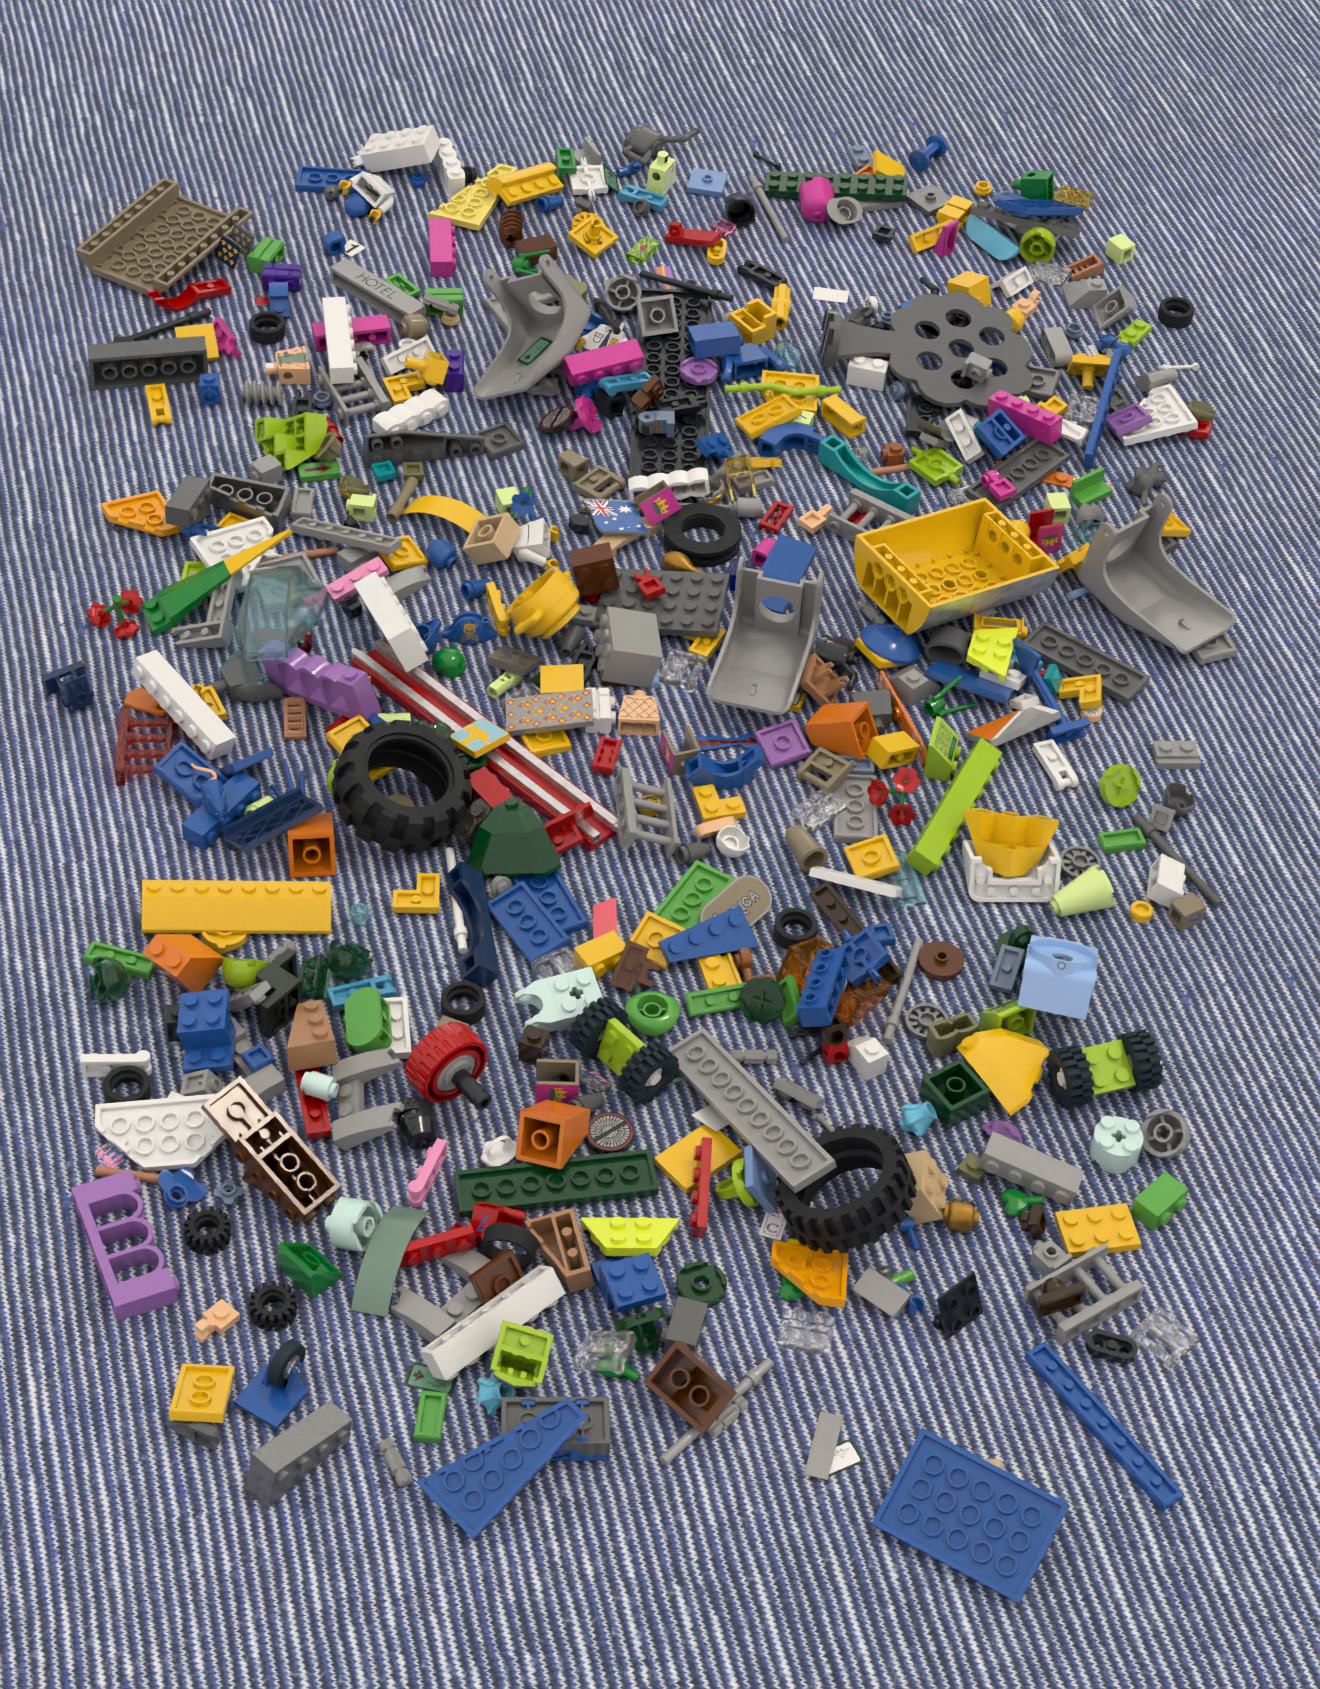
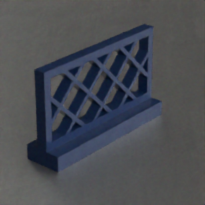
[220,787,324,853]

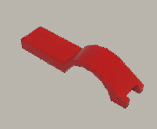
[147,278,231,311]

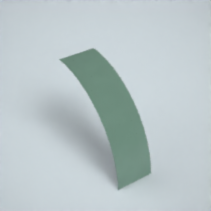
[351,1205,431,1317]

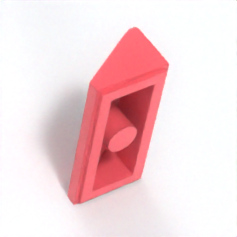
[593,898,617,939]

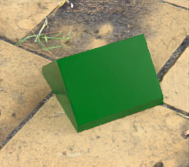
[278,1242,343,1299]

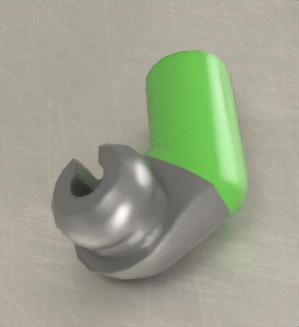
[877,1265,915,1285]

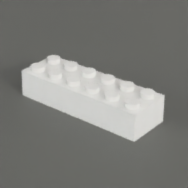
[354,571,429,673]

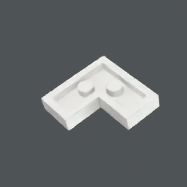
[979,659,1027,691]

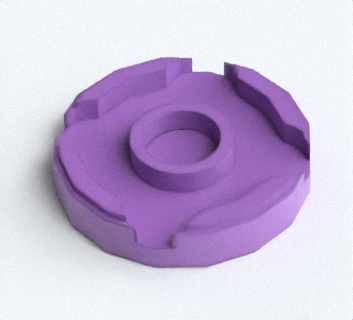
[680,357,718,385]

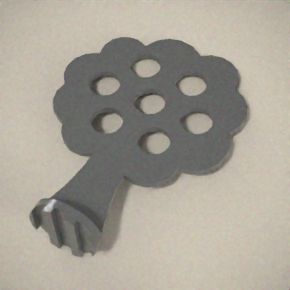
[819,292,1033,410]

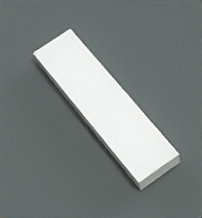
[809,866,902,898]

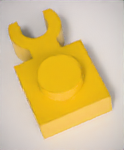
[745,457,782,471]

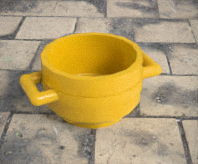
[506,566,580,640]

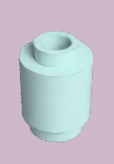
[300,1071,339,1101]

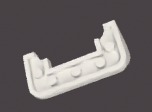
[962,840,1061,902]

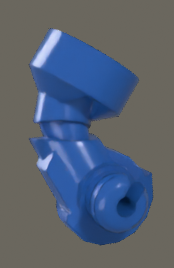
[1095,334,1133,359]

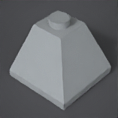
[1061,278,1108,309]
[1092,284,1138,330]
[636,294,679,337]
[887,664,941,707]

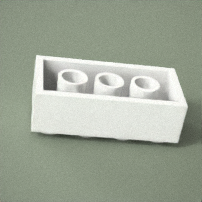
[360,125,441,173]

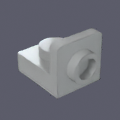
[180,1069,222,1096]

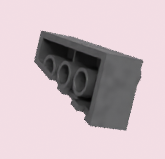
[210,472,292,533]
[245,1401,353,1510]

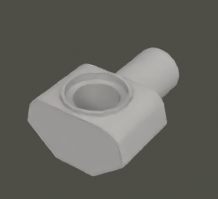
[1135,368,1178,392]

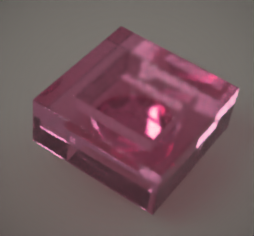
[711,218,736,239]

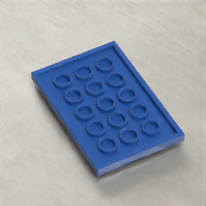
[871,1428,1069,1605]

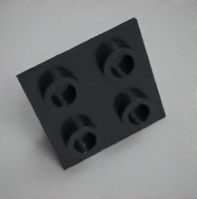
[932,1272,983,1340]

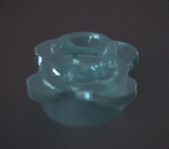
[345,903,373,926]

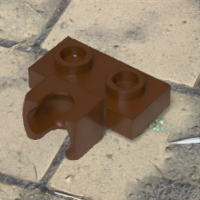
[630,374,665,412]
[609,940,661,993]

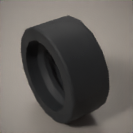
[1158,296,1194,329]
[249,311,285,345]
[773,908,818,952]
[440,981,486,1026]
[103,1065,152,1103]

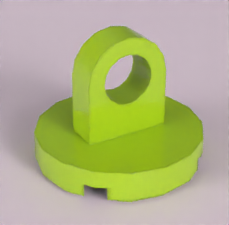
[1098,763,1141,808]
[715,1157,760,1207]

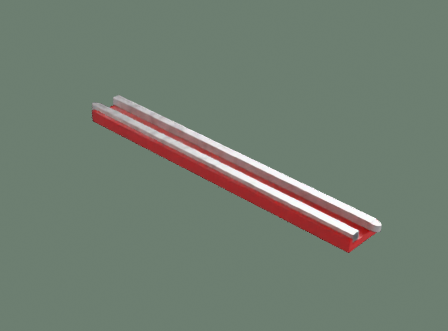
[351,639,619,852]

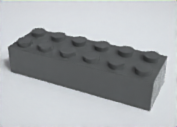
[87,336,208,391]

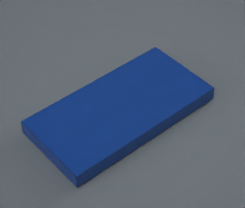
[295,165,370,195]
[760,533,818,614]
[925,659,1016,704]
[509,870,588,935]
[487,881,572,968]

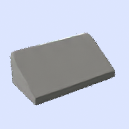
[852,1267,912,1317]

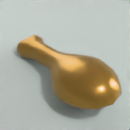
[662,551,711,573]

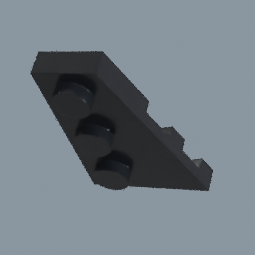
[905,394,943,438]

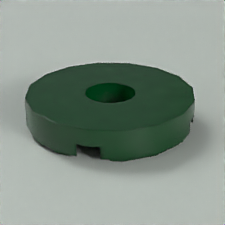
[676,1261,727,1308]

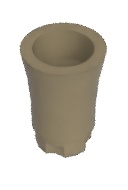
[784,824,828,873]

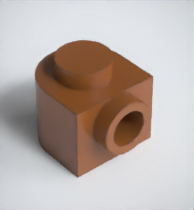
[880,442,905,466]

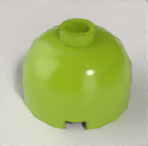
[1019,227,1056,264]
[222,958,270,991]

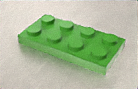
[654,860,736,929]

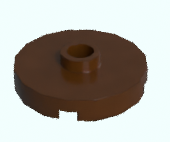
[917,941,965,981]

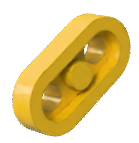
[707,238,727,266]

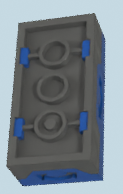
[501,1397,610,1461]

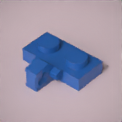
[695,432,733,465]

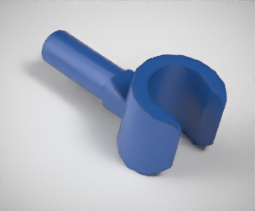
[899,1217,920,1251]
[897,1282,924,1316]

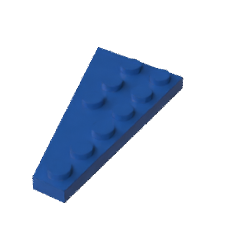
[416,1398,589,1540]

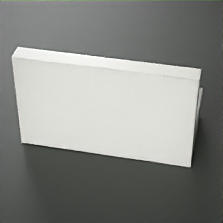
[990,266,1034,299]

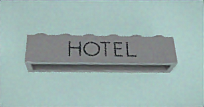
[330,258,426,324]

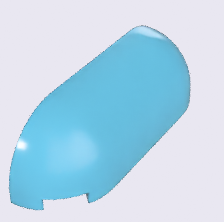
[966,214,1021,260]

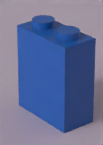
[688,321,743,359]

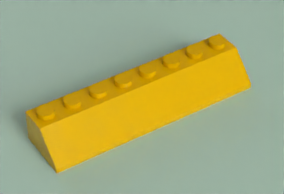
[142,880,331,934]

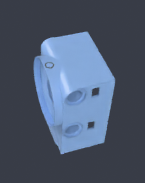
[1017,935,1098,1020]

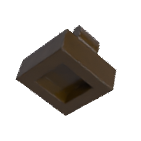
[1018,1204,1047,1240]

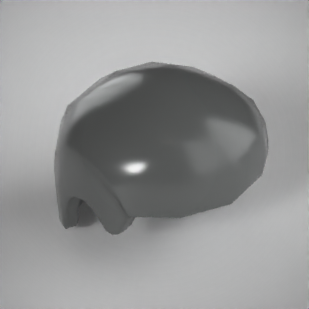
[1162,782,1196,816]

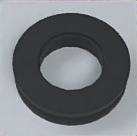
[664,503,742,567]

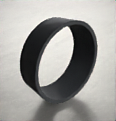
[482,1223,539,1268]

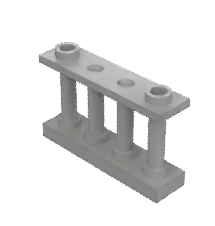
[316,356,390,427]
[827,488,916,543]
[613,767,680,858]
[1022,1243,1144,1346]

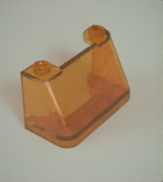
[776,936,892,1029]

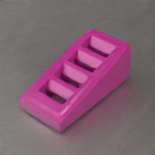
[933,219,959,257]

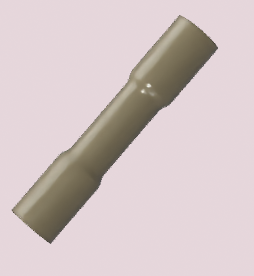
[386,476,419,523]

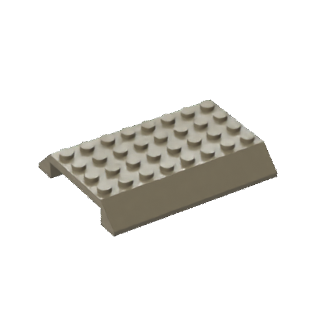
[75,177,254,296]

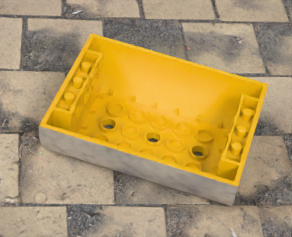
[854,498,1060,635]

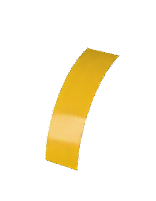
[401,495,486,533]

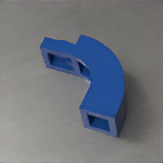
[758,423,827,458]
[685,743,765,790]

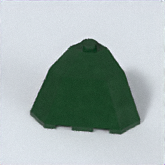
[466,797,561,878]

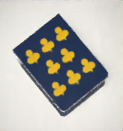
[215,223,255,270]

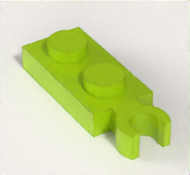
[1117,319,1152,348]

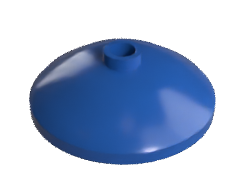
[860,623,921,665]

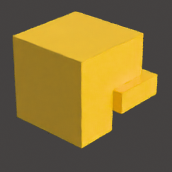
[947,271,991,306]
[728,298,777,345]

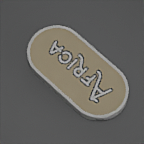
[698,875,772,927]

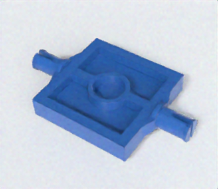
[840,926,892,988]

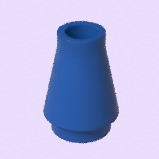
[537,195,564,213]
[460,578,491,600]

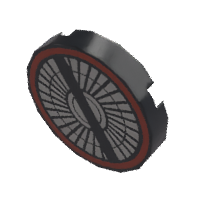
[539,405,577,435]
[585,1112,634,1154]

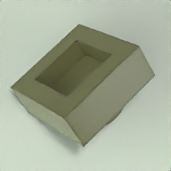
[403,462,424,481]
[956,1152,987,1185]

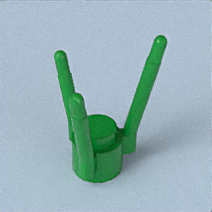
[512,249,550,275]
[923,675,976,717]

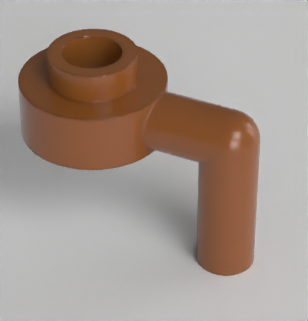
[734,948,773,983]

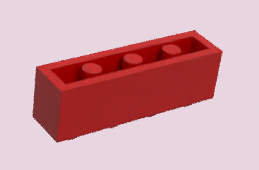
[470,767,519,817]

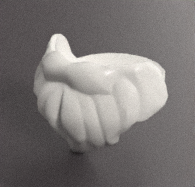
[480,1135,517,1167]

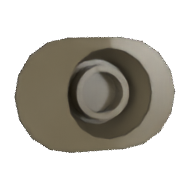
[312,432,342,462]

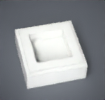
[1009,693,1040,711]

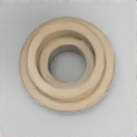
[441,311,460,326]

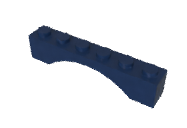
[446,862,500,988]

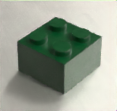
[919,1058,990,1129]

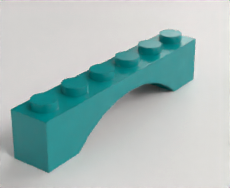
[817,434,921,515]

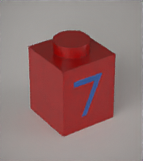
[470,1201,504,1242]

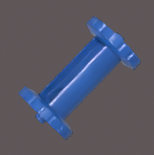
[909,134,947,172]

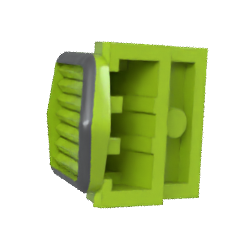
[490,1320,554,1389]

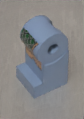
[638,411,675,437]

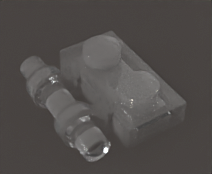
[789,788,847,834]
[777,1308,835,1356]

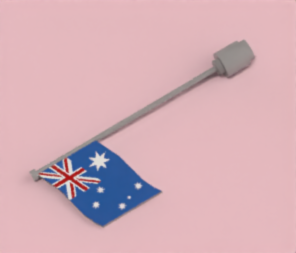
[579,496,762,535]

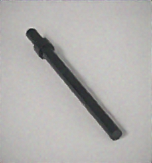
[639,270,734,302]
[592,298,621,335]
[110,308,211,343]

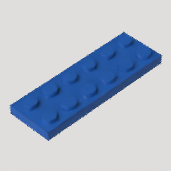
[996,199,1084,218]

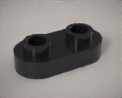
[1085,1329,1138,1364]

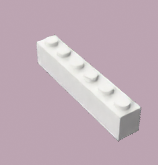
[322,297,358,384]
[131,650,236,760]
[420,1265,566,1381]

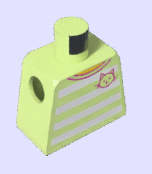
[646,151,676,195]

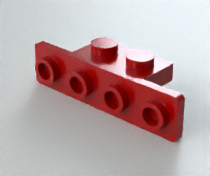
[543,802,594,856]

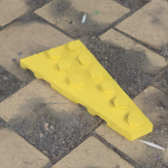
[428,164,517,231]

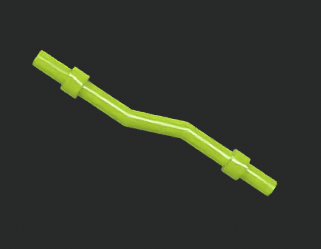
[725,382,841,397]

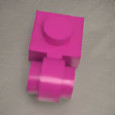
[980,470,1017,502]

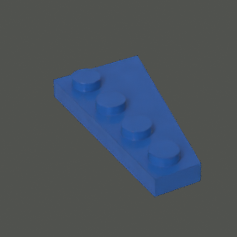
[658,905,760,964]

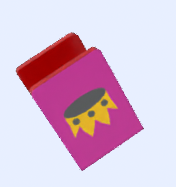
[1028,508,1064,554]

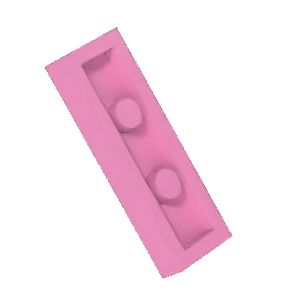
[325,556,390,605]

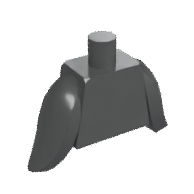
[211,644,283,703]

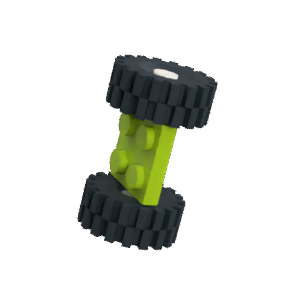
[568,997,679,1105]
[1046,1029,1163,1109]

